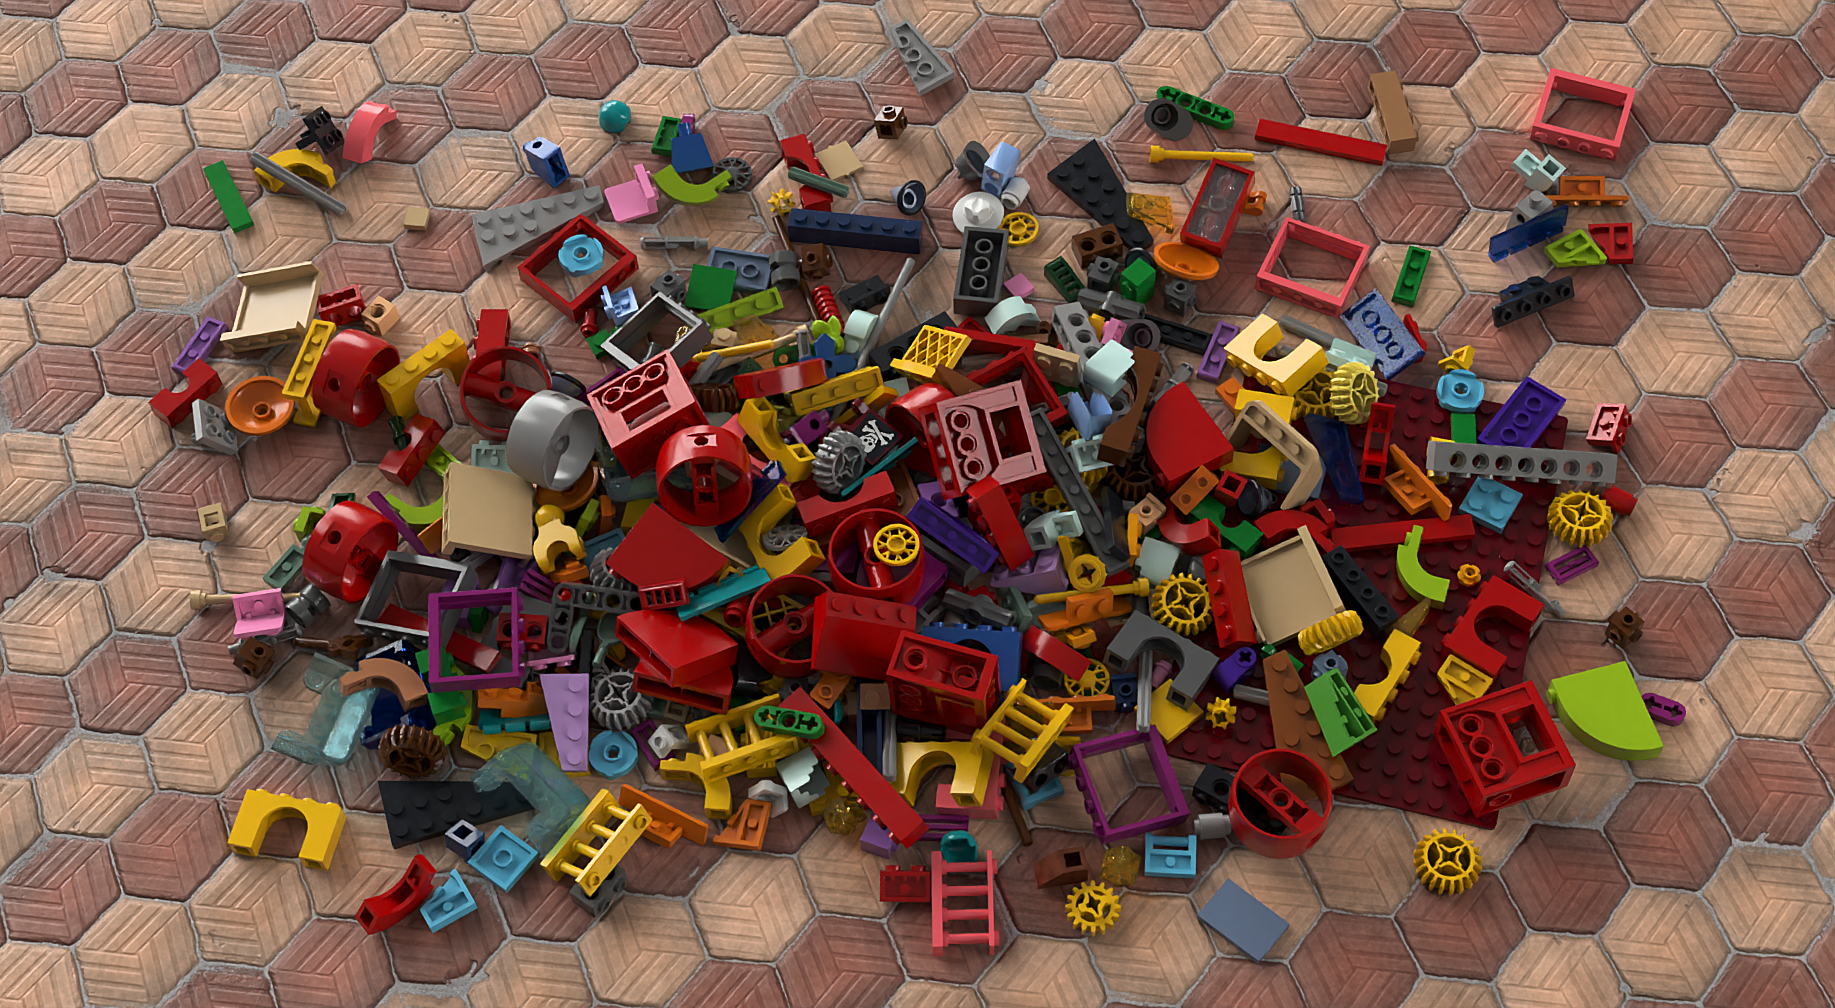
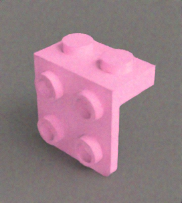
[604,163,659,224]
[1101,317,1133,358]
[232,588,287,640]
[526,635,578,670]

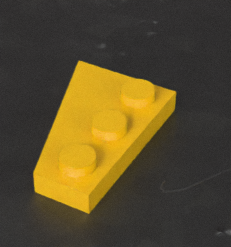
[461,724,539,782]

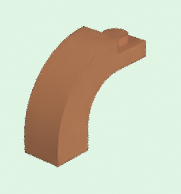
[340,658,428,712]

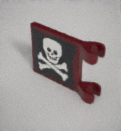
[827,398,904,468]

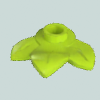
[812,315,845,356]

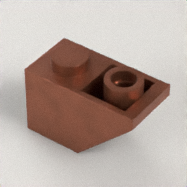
[1033,846,1088,889]

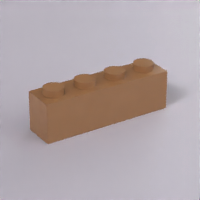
[1368,71,1419,155]

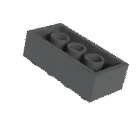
[953,226,1009,317]

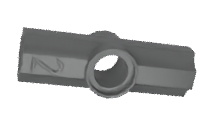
[1077,288,1146,321]
[942,588,1016,629]

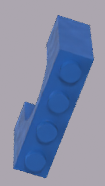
[922,622,1023,691]

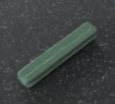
[788,167,849,198]

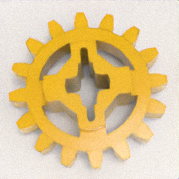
[1065,880,1121,937]

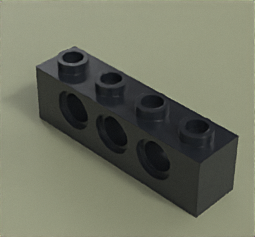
[869,311,958,382]
[1321,545,1399,641]
[1192,763,1289,836]

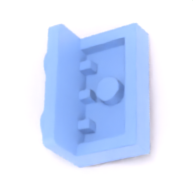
[601,285,639,326]

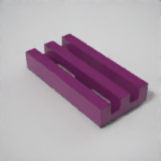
[1545,544,1599,586]
[517,568,562,604]
[630,719,676,771]
[918,814,969,841]

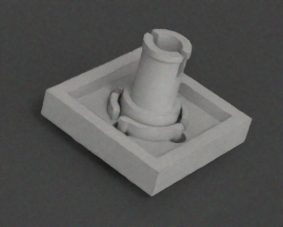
[191,399,238,456]

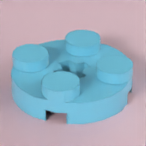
[558,234,604,278]
[1437,369,1484,413]
[589,730,639,780]

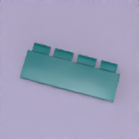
[838,437,918,501]
[675,564,771,621]
[479,709,551,735]

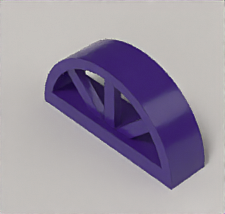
[906,497,999,574]

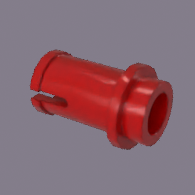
[580,308,598,338]

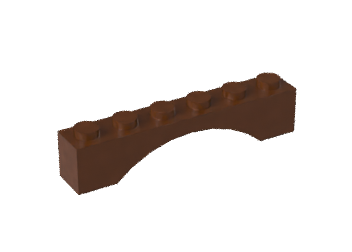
[1097,346,1164,467]

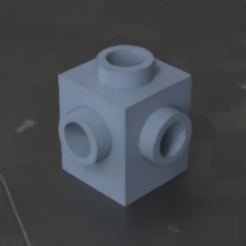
[1310,650,1348,681]

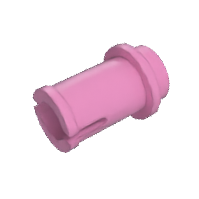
[1151,660,1173,691]

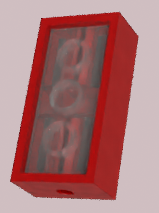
[1180,158,1255,259]

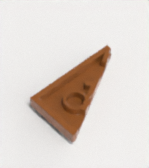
[935,363,1002,434]

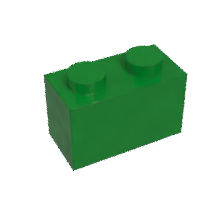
[1120,258,1156,304]

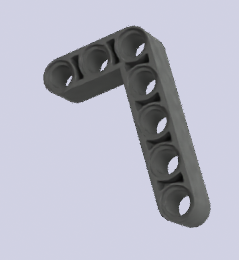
[547,582,673,653]

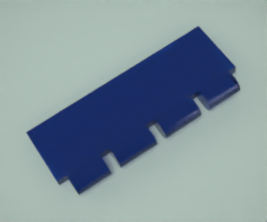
[1488,204,1569,263]
[714,460,787,543]

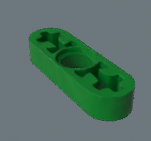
[754,705,825,739]

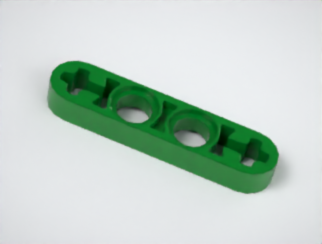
[1156,86,1234,130]

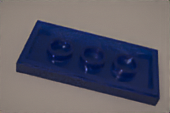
[1339,288,1426,381]

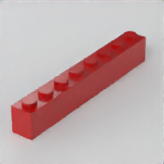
[778,686,929,849]

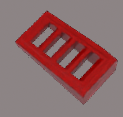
[638,578,691,610]

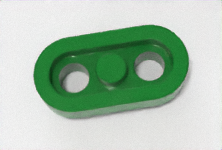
[772,343,816,367]

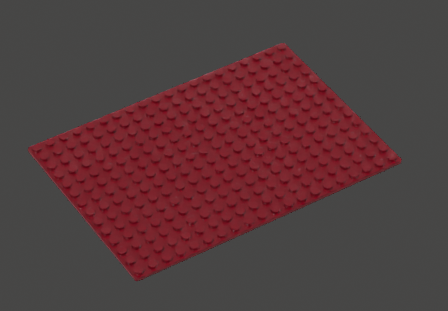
[1161,355,1568,830]

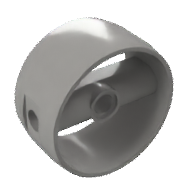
[506,390,600,491]

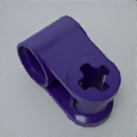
[1211,647,1256,693]

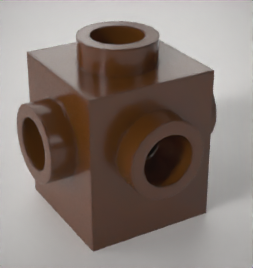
[874,105,908,139]
[799,243,833,280]
[1605,606,1645,650]
[233,636,275,679]

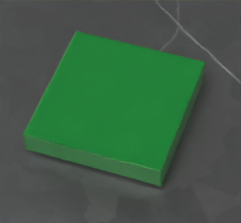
[684,264,737,311]

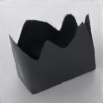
[729,643,773,700]
[1007,737,1069,793]

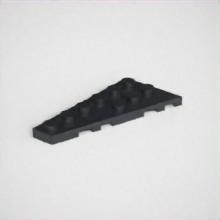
[1047,139,1154,250]
[377,780,539,849]

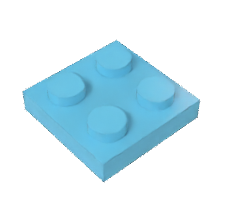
[1458,476,1523,534]
[468,825,540,894]

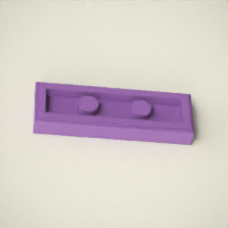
[171,316,228,376]
[1196,321,1241,384]

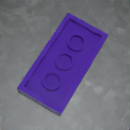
[1476,376,1567,464]

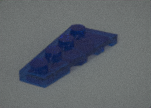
[1304,413,1365,505]

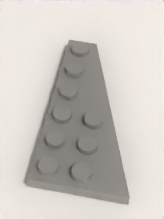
[472,185,605,271]

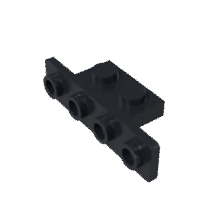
[1491,276,1575,328]

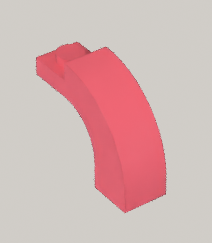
[342,101,397,164]

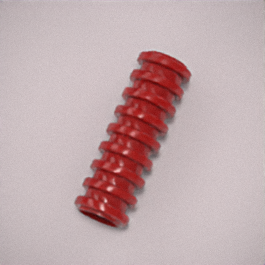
[812,285,845,339]

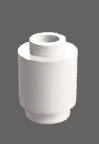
[1001,177,1030,210]

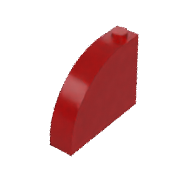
[733,358,828,399]
[1145,381,1234,494]
[605,502,731,595]
[615,609,738,688]
[632,659,733,715]

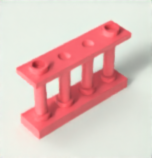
[931,850,1000,956]

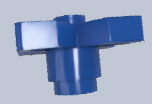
[798,333,857,379]

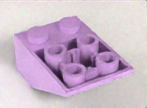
[990,541,1069,595]

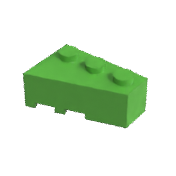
[1304,667,1377,757]

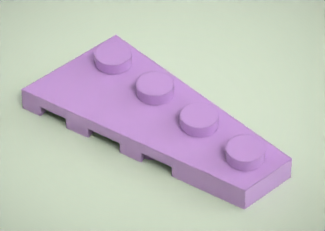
[539,674,589,772]

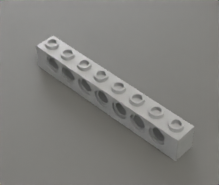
[1051,302,1146,453]
[1426,441,1618,487]

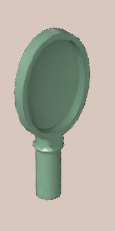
[568,592,594,654]
[592,612,623,668]

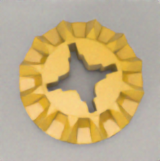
[1068,554,1107,593]

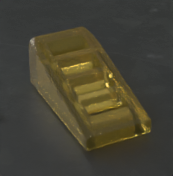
[1389,597,1432,637]

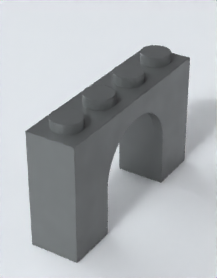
[468,592,567,690]
[1103,610,1220,711]

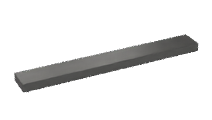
[1030,407,1130,577]

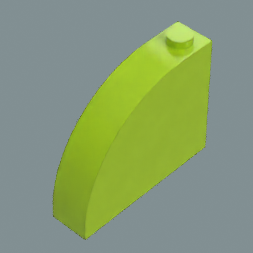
[1546,661,1664,761]

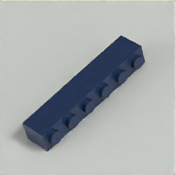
[788,208,923,255]
[857,677,883,775]

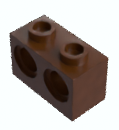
[1071,223,1123,269]

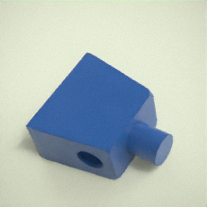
[671,122,713,174]
[523,137,570,188]

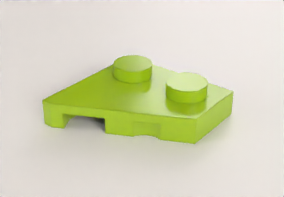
[1544,228,1607,268]

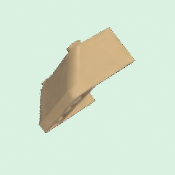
[1226,400,1323,510]

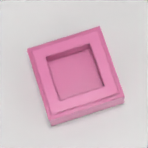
[1003,273,1034,299]

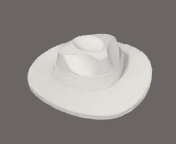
[952,192,1004,234]

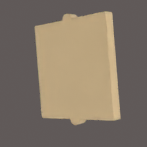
[814,140,863,181]

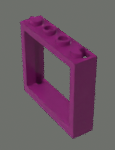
[428,587,525,693]
[1068,724,1190,845]

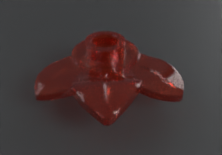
[1090,617,1124,663]

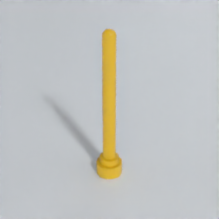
[1150,145,1254,163]
[693,340,774,362]
[1034,577,1150,604]

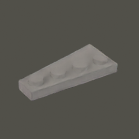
[890,19,955,96]

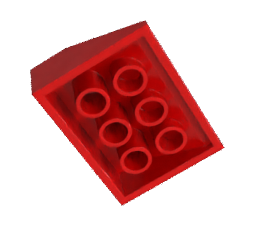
[811,591,916,681]

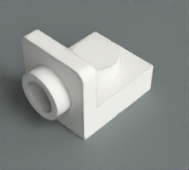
[648,724,692,758]

